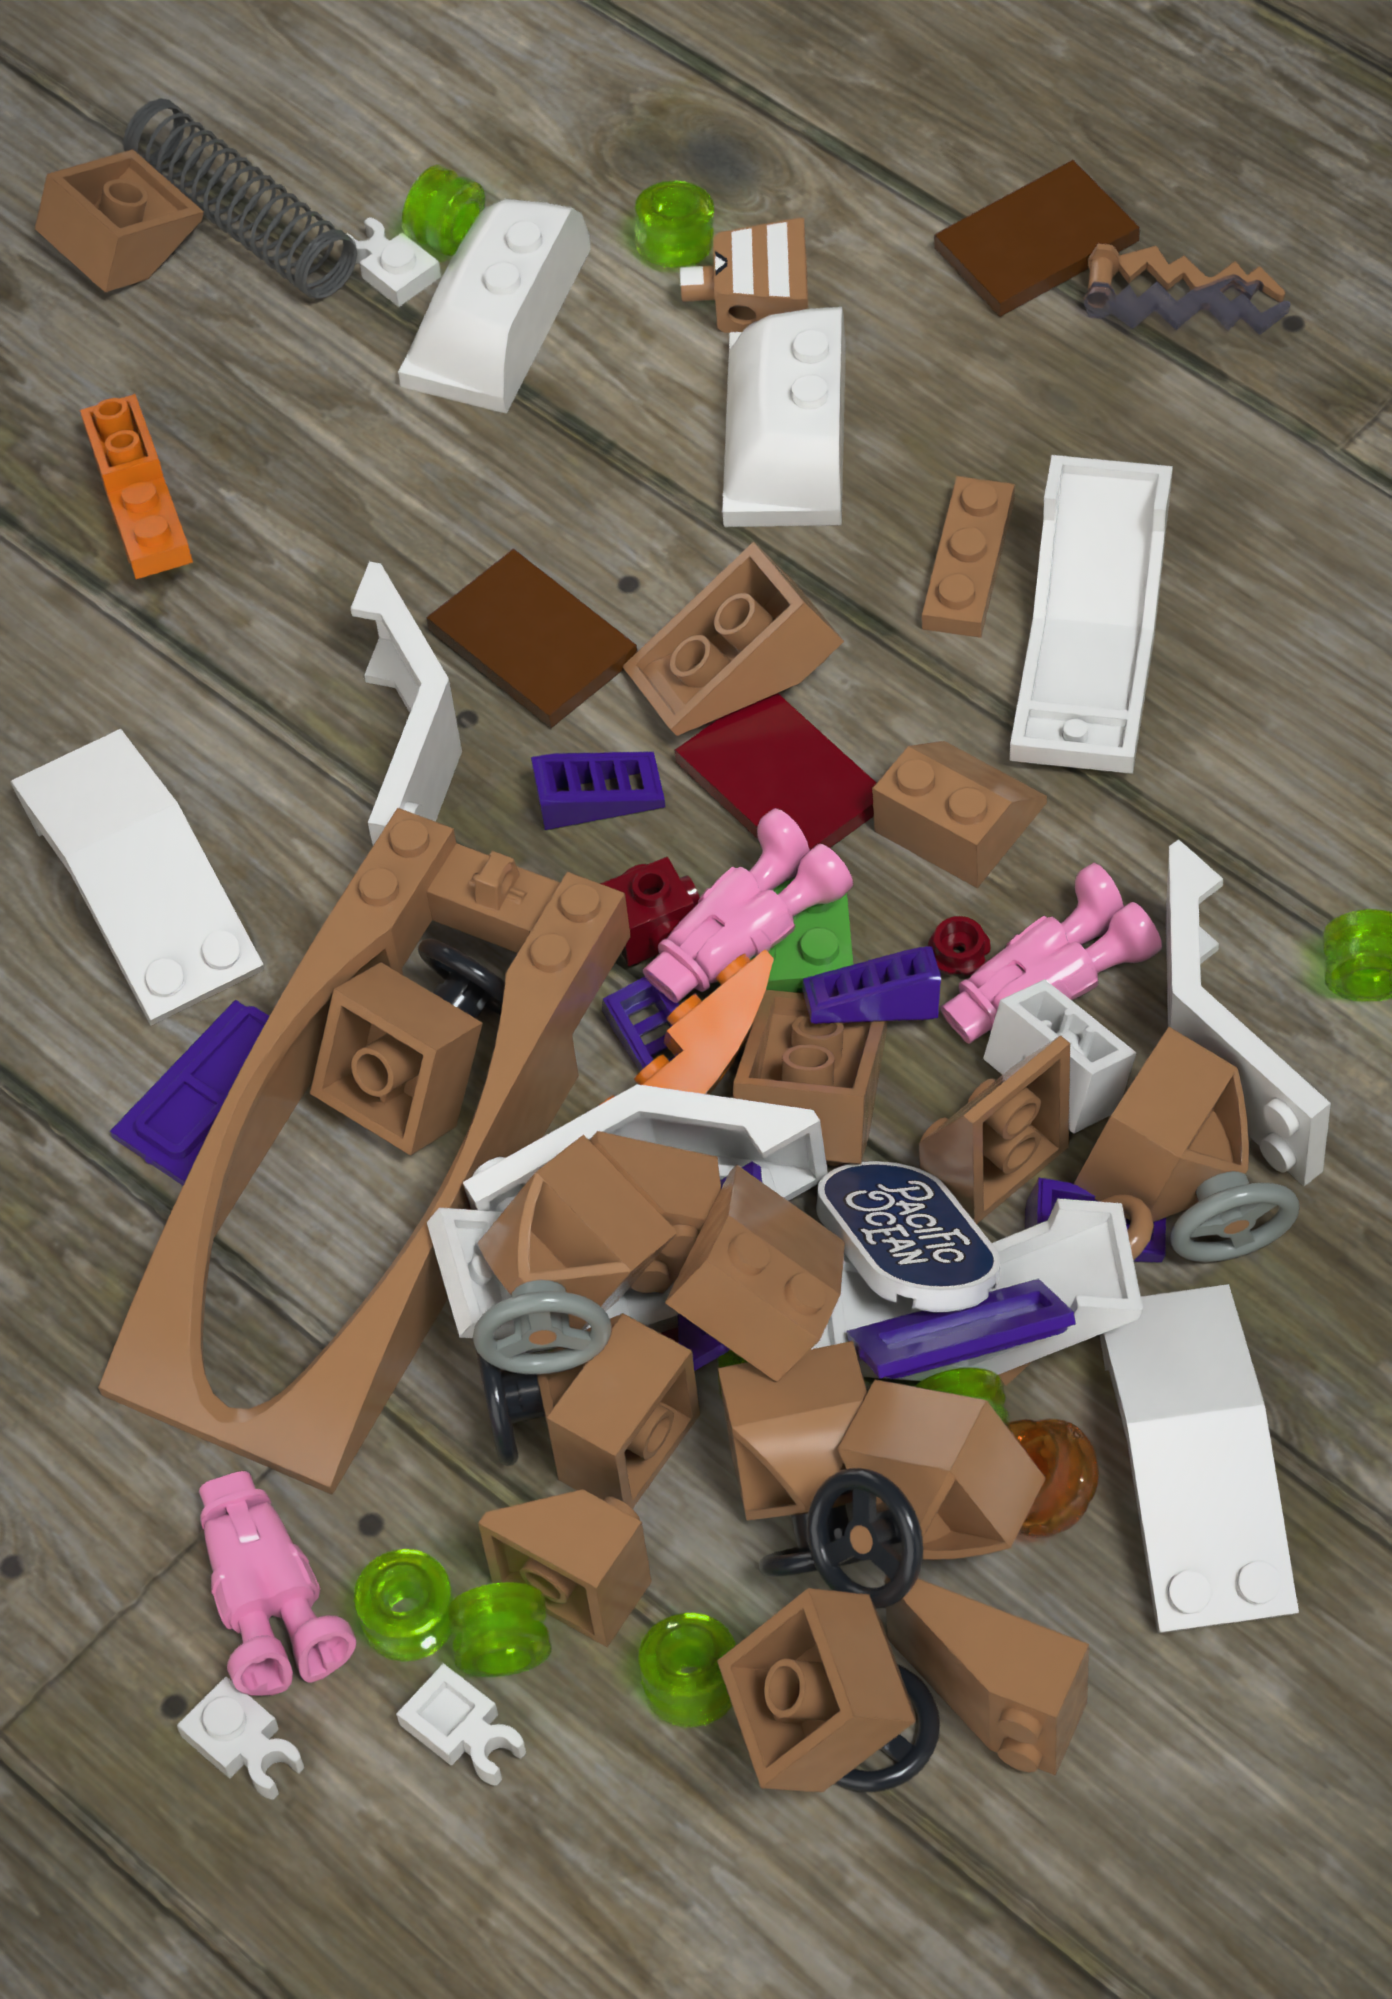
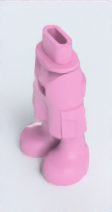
[643,808,853,1003]
[940,863,1162,1044]
[199,1471,356,1696]

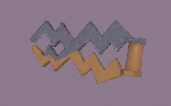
[1084,243,1291,335]

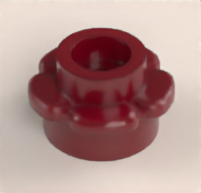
[928,916,991,975]

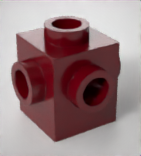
[600,856,700,966]

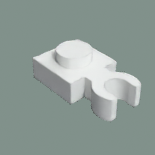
[346,217,441,307]
[397,1663,526,1786]
[177,1676,304,1800]

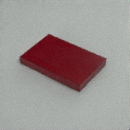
[674,693,877,850]

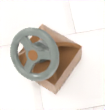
[1074,1027,1300,1262]
[473,1134,678,1374]

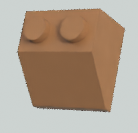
[35,149,204,292]
[872,741,1047,888]
[589,1131,721,1294]
[478,1489,652,1647]

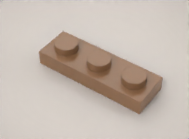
[922,476,1015,638]

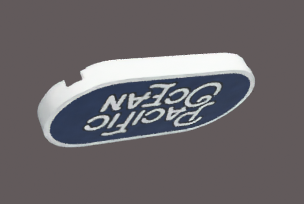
[816,1161,1001,1312]

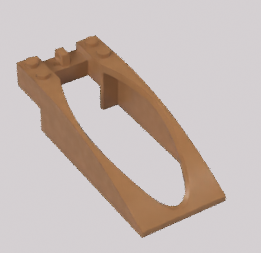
[99,808,630,1495]

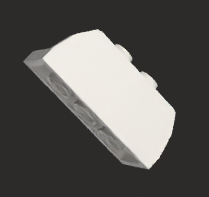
[398,199,591,414]
[722,307,845,527]

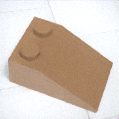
[622,541,844,736]
[733,990,888,1166]
[919,1035,1070,1224]
[665,1164,845,1382]
[884,1575,1089,1776]

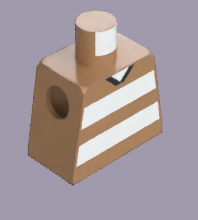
[680,218,808,333]

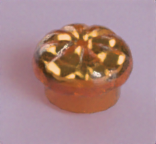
[1006,1418,1099,1539]

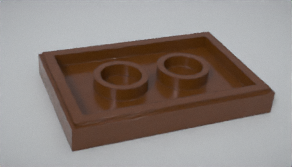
[934,160,1140,317]
[426,548,637,728]

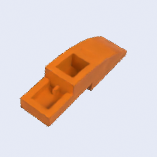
[80,394,193,579]
[600,949,774,1105]

